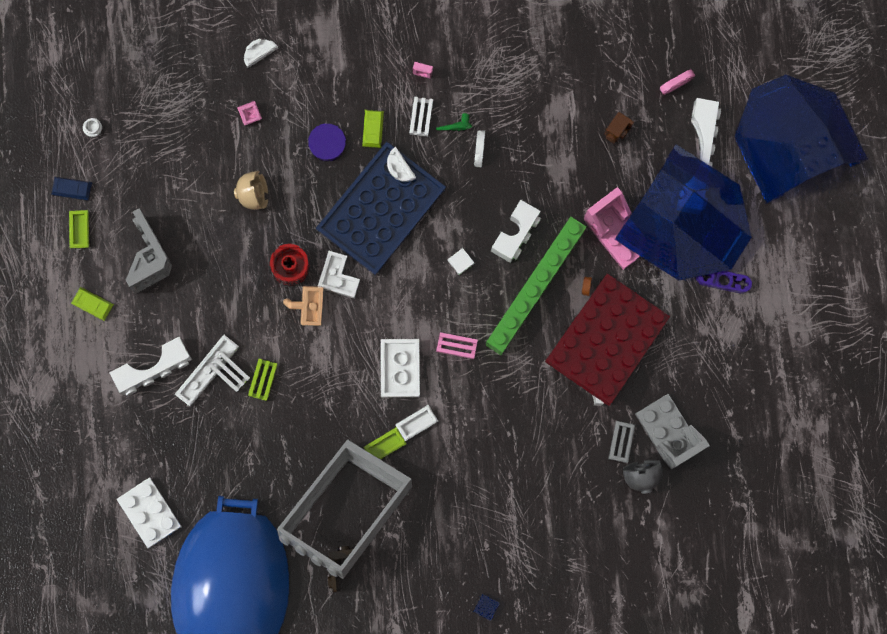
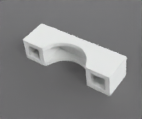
[109,337,192,396]

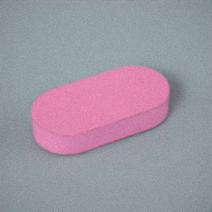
[660,69,695,95]

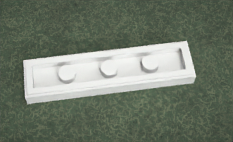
[175,335,239,407]

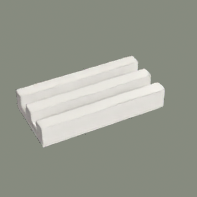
[409,97,433,137]
[208,352,250,392]

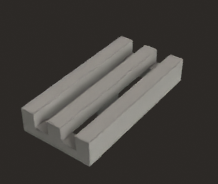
[608,421,635,463]

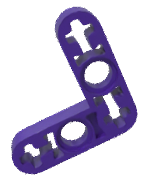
[696,231,752,294]

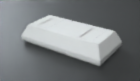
[396,405,438,441]

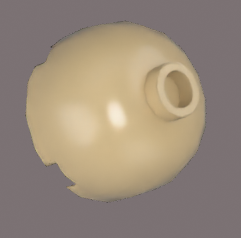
[234,171,268,210]

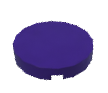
[308,124,346,161]

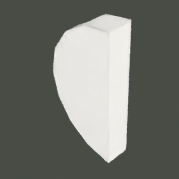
[244,39,278,69]
[474,130,485,167]
[387,147,416,182]

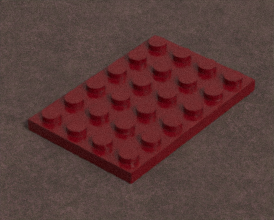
[545,274,670,406]

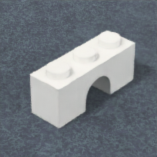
[491,200,541,263]

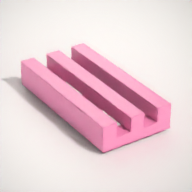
[436,332,478,359]

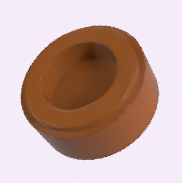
[582,276,592,296]

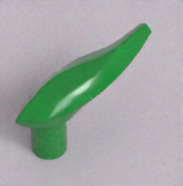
[436,113,472,131]

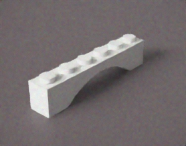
[676,98,721,215]

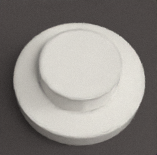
[83,118,102,137]

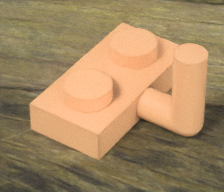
[283,286,323,326]

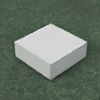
[448,248,474,275]

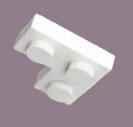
[318,251,360,299]

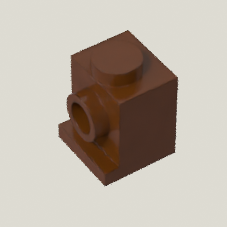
[604,112,634,144]

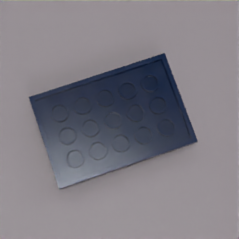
[316,142,446,276]

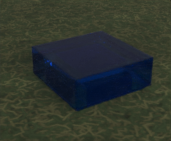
[473,594,500,621]

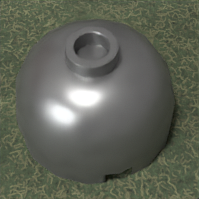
[623,460,663,494]

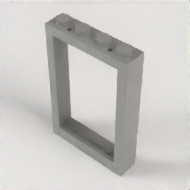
[277,440,412,579]

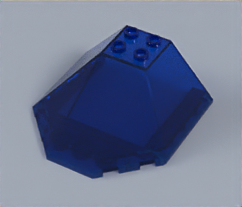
[734,75,868,204]
[614,144,752,281]

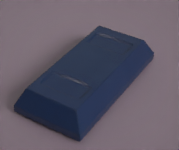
[51,177,92,201]

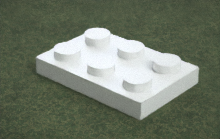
[381,339,420,398]
[117,477,182,549]

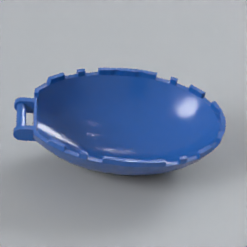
[171,496,289,634]

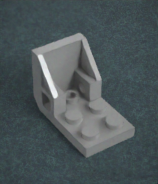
[126,208,172,294]
[635,394,710,469]

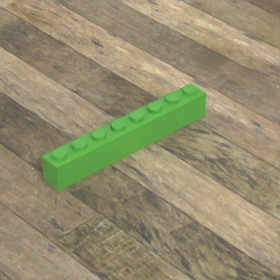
[486,217,586,356]

